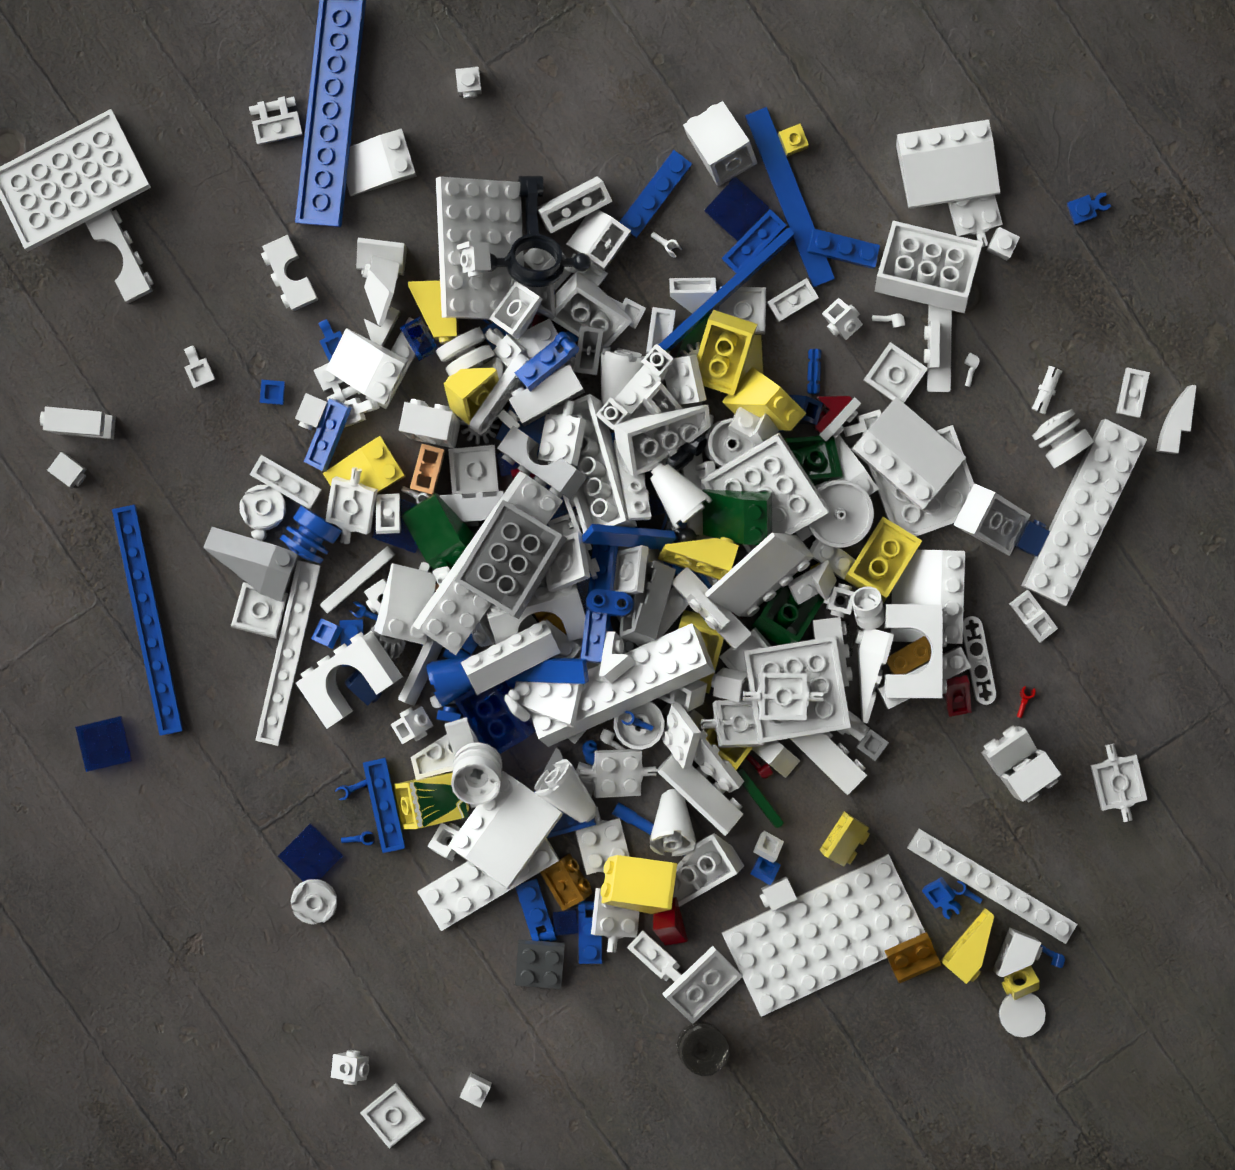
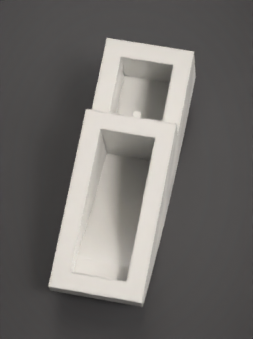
[646,307,676,384]
[1156,385,1196,454]

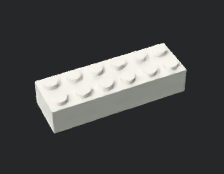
[549,394,637,534]

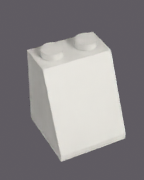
[683,101,757,187]

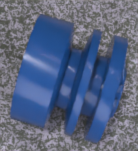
[280,505,342,564]

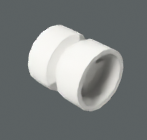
[851,587,885,630]

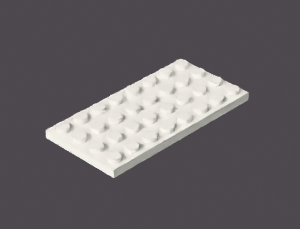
[721,854,925,1017]

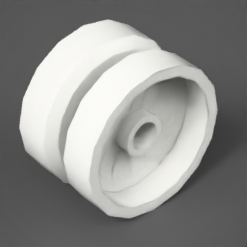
[436,327,495,376]
[704,418,757,468]
[614,701,664,750]

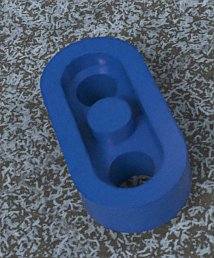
[586,589,633,617]

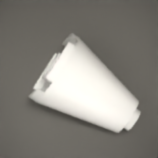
[600,347,645,406]
[650,463,712,529]
[534,759,597,823]
[650,789,696,856]

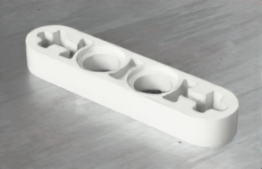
[469,354,530,435]
[320,546,395,614]
[963,616,996,705]

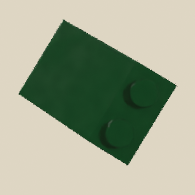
[784,436,843,486]
[702,489,772,545]
[401,493,475,570]
[751,571,824,645]

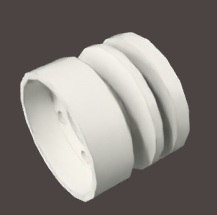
[1032,409,1094,468]
[451,742,503,805]

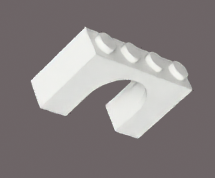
[40,407,116,439]
[486,584,585,644]
[885,604,947,698]
[296,631,403,729]

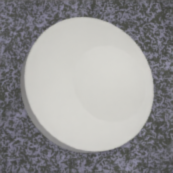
[808,480,874,548]

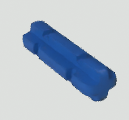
[807,349,821,394]

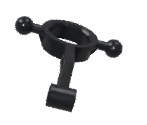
[486,176,591,287]
[635,435,707,542]

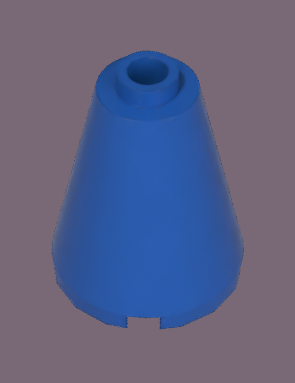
[426,656,473,706]

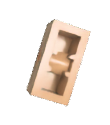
[410,444,445,495]

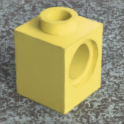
[778,123,809,157]
[1002,965,1040,1000]

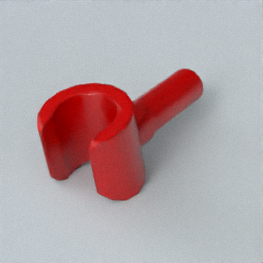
[1017,686,1036,718]

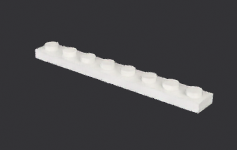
[255,560,321,746]
[907,829,1078,944]

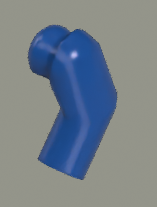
[582,740,598,766]

